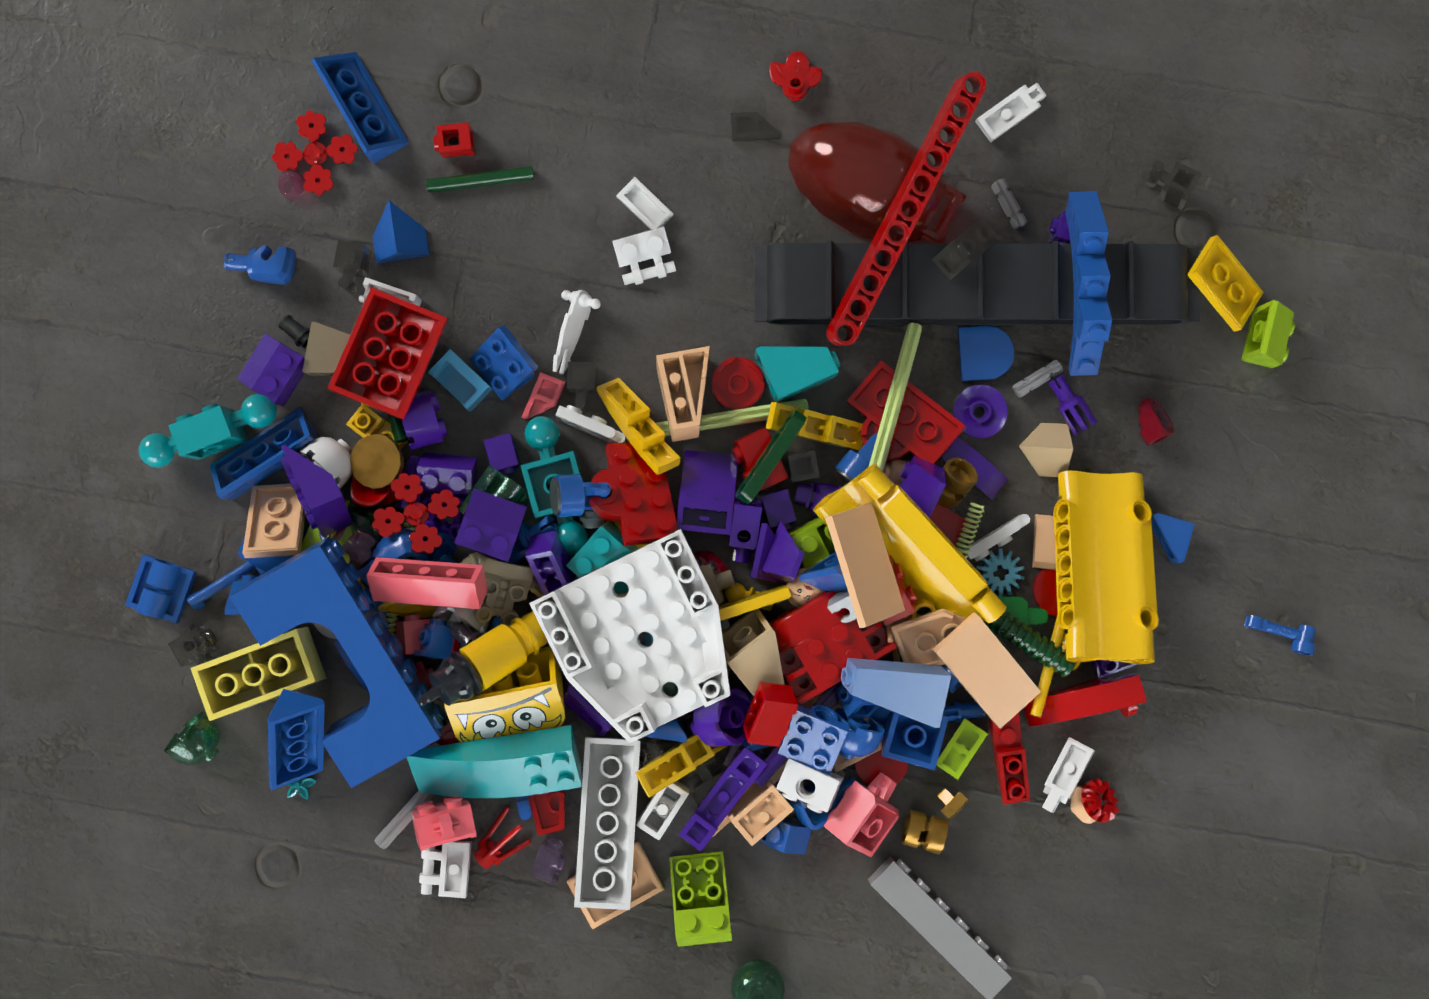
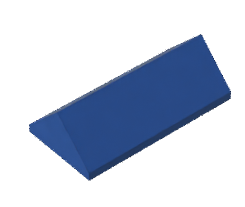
[312,52,409,164]
[210,407,320,500]
[267,689,324,791]

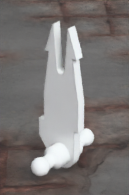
[553,290,601,374]

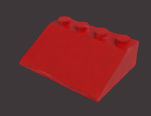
[328,287,448,420]

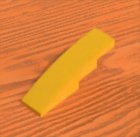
[597,378,680,475]
[766,402,864,451]
[635,734,727,798]

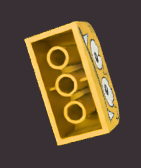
[444,646,565,742]

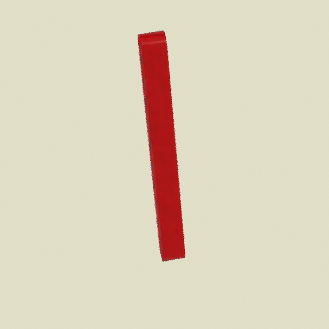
[826,71,986,346]

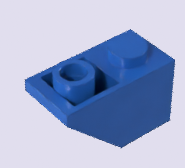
[758,818,812,855]

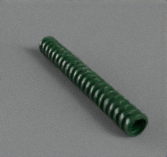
[983,612,1077,677]

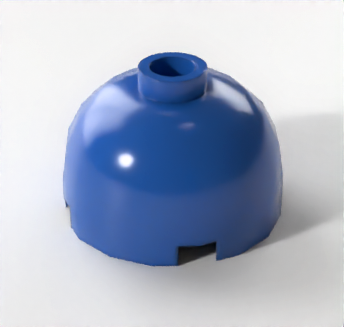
[834,708,885,759]

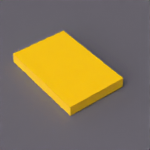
[1187,235,1264,332]
[719,585,791,621]

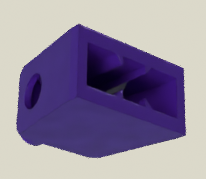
[729,497,762,563]

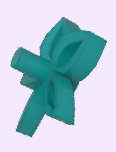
[287,777,317,800]

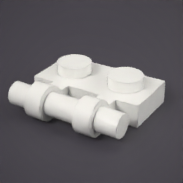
[612,226,676,285]
[419,840,472,898]

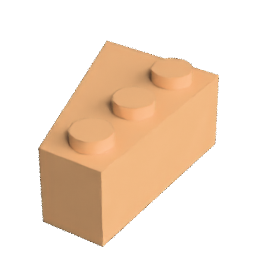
[656,346,710,442]

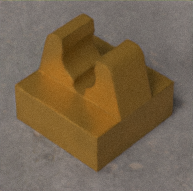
[937,788,969,820]

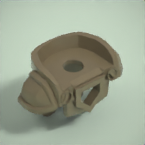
[461,550,544,626]

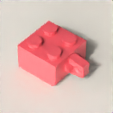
[824,773,899,857]
[411,796,476,851]

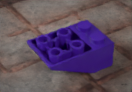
[280,445,353,538]
[677,450,738,536]
[417,453,478,542]

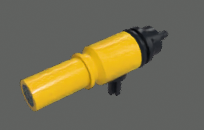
[417,611,548,706]

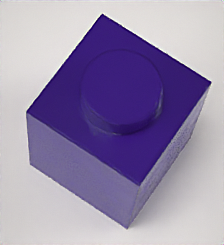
[483,433,521,476]
[761,489,796,531]

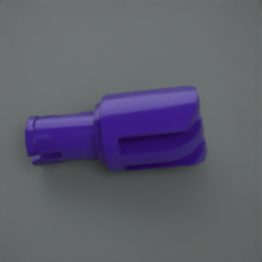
[1048,375,1098,436]

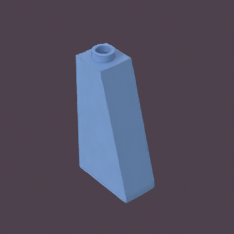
[841,658,951,728]

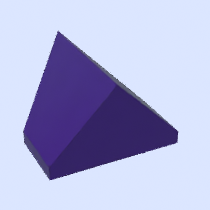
[762,521,805,585]

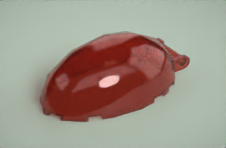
[788,122,966,243]

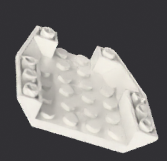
[529,529,731,743]

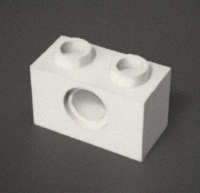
[776,758,844,813]
[636,781,689,840]

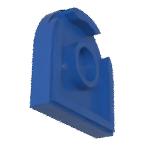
[957,326,1014,382]

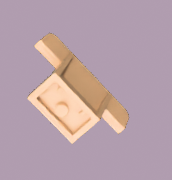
[712,759,794,846]

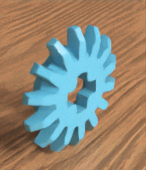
[976,549,1025,597]

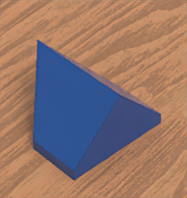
[372,200,430,264]

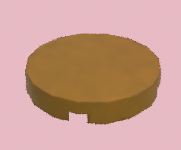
[350,434,404,489]

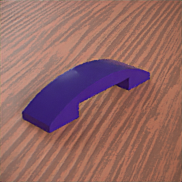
[940,437,1008,500]
[679,746,768,851]

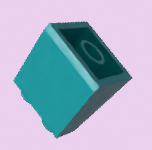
[754,346,840,403]

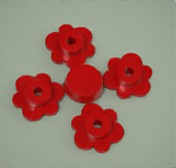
[272,110,358,196]
[372,473,460,554]

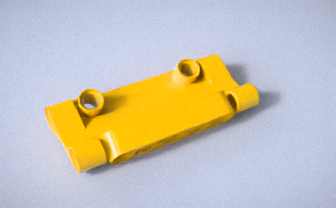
[813,464,1006,623]
[1053,471,1159,664]

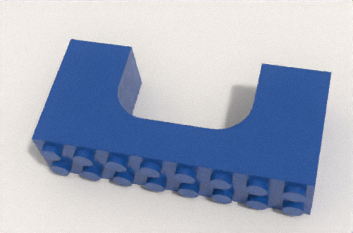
[229,536,446,788]

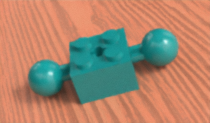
[138,394,277,468]
[521,416,588,555]

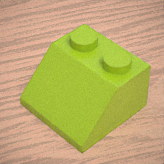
[1241,300,1295,368]

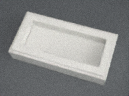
[616,177,673,230]

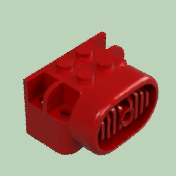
[769,591,897,704]

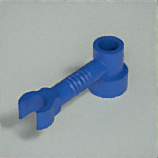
[1244,615,1316,656]

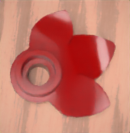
[769,51,822,101]

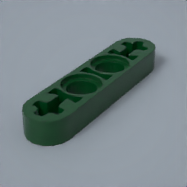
[735,409,807,505]

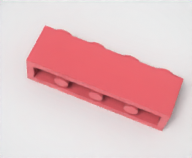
[366,557,488,609]

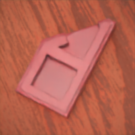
[521,372,566,420]

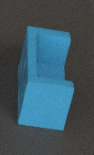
[428,349,493,412]

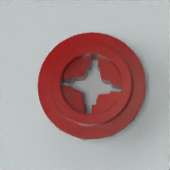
[1081,778,1120,823]

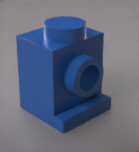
[414,618,454,660]

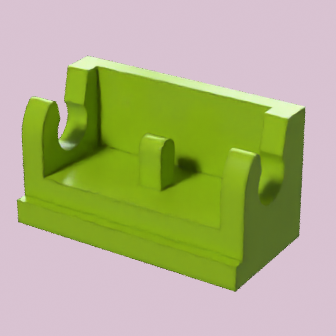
[936,719,988,780]

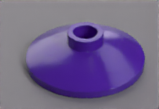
[953,385,1008,438]

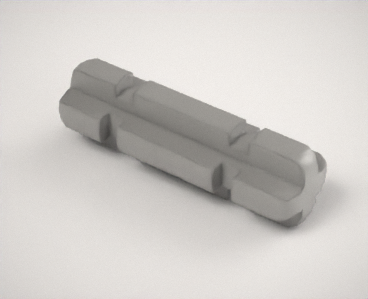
[991,178,1027,230]
[1012,360,1063,397]

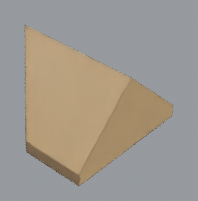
[1019,423,1073,477]

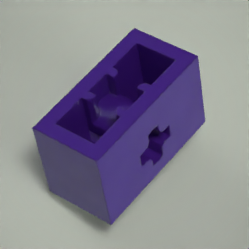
[526,531,575,596]

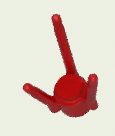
[473,806,531,869]

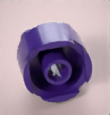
[402,389,448,450]
[691,689,751,747]

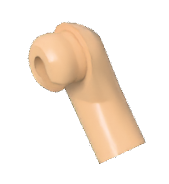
[1070,785,1096,824]

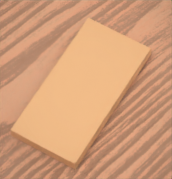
[825,502,905,628]
[932,612,1041,729]

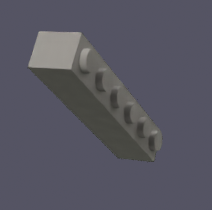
[868,856,1012,999]

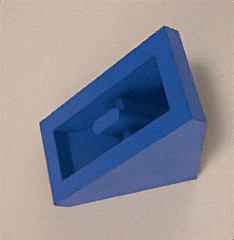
[1151,513,1195,563]

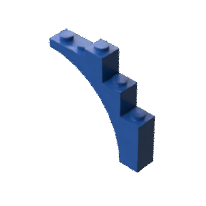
[1065,191,1112,376]

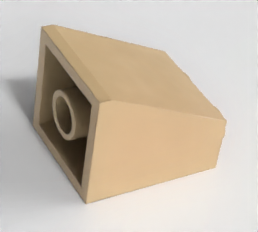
[722,609,785,696]

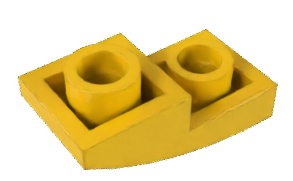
[346,404,409,449]

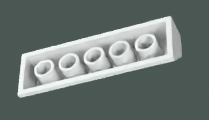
[574,737,640,910]

